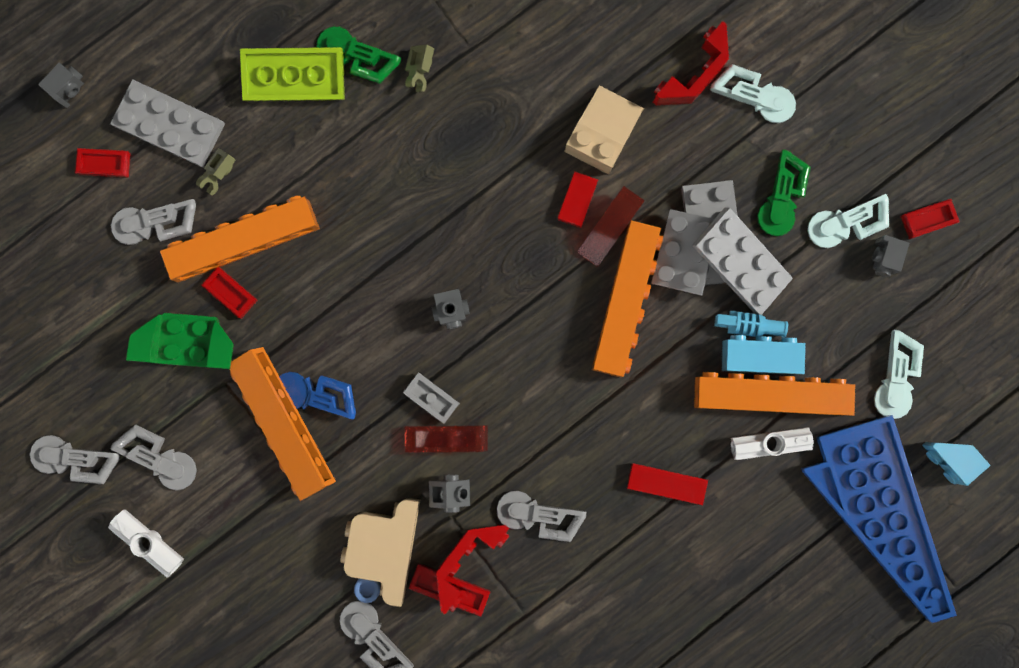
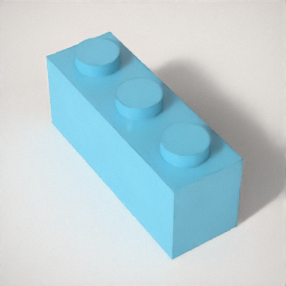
[722,335,805,375]

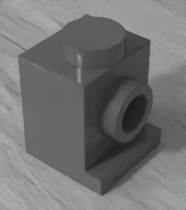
[38,63,84,108]
[872,235,910,277]

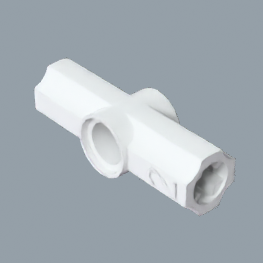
[731,427,813,460]
[108,510,184,578]

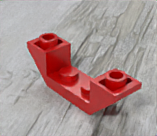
[653,21,729,105]
[436,525,509,614]

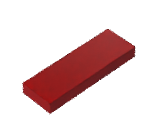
[627,463,708,505]
[409,563,490,617]

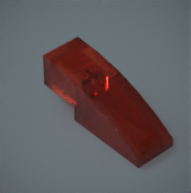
[577,186,645,267]
[405,425,488,452]

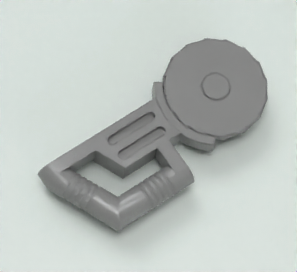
[111,199,196,245]
[110,424,197,490]
[30,435,120,484]
[497,491,587,542]
[340,601,414,668]

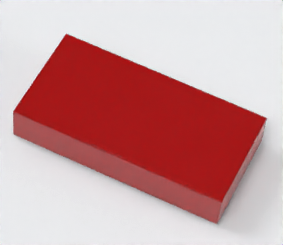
[75,148,130,178]
[557,172,598,228]
[901,199,960,239]
[201,267,257,319]

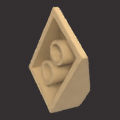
[565,86,644,174]

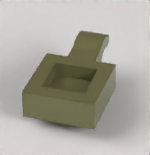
[405,45,434,92]
[196,148,236,195]

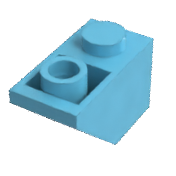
[922,442,990,486]

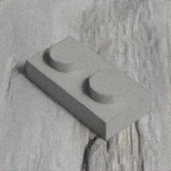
[403,372,460,424]

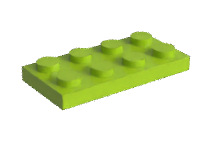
[240,48,345,101]

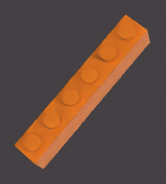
[160,196,320,283]
[592,220,663,378]
[229,347,336,501]
[694,372,855,416]

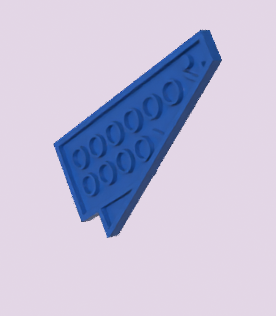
[801,415,957,623]

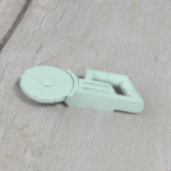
[710,64,796,123]
[807,194,889,248]
[874,330,924,419]

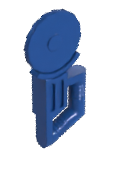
[279,372,356,419]

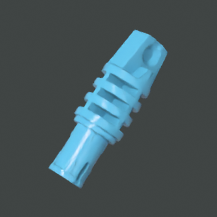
[714,311,788,337]

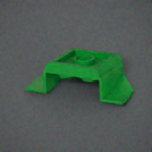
[126,313,234,369]

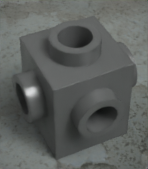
[432,289,470,330]
[429,474,470,512]

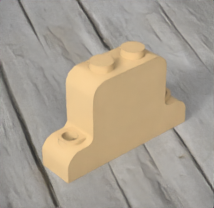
[341,498,420,607]

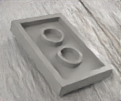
[651,209,714,296]

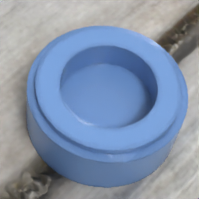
[354,579,381,603]

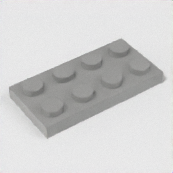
[110,79,225,168]
[681,180,738,285]
[692,208,793,315]

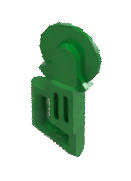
[317,26,401,84]
[758,149,811,236]

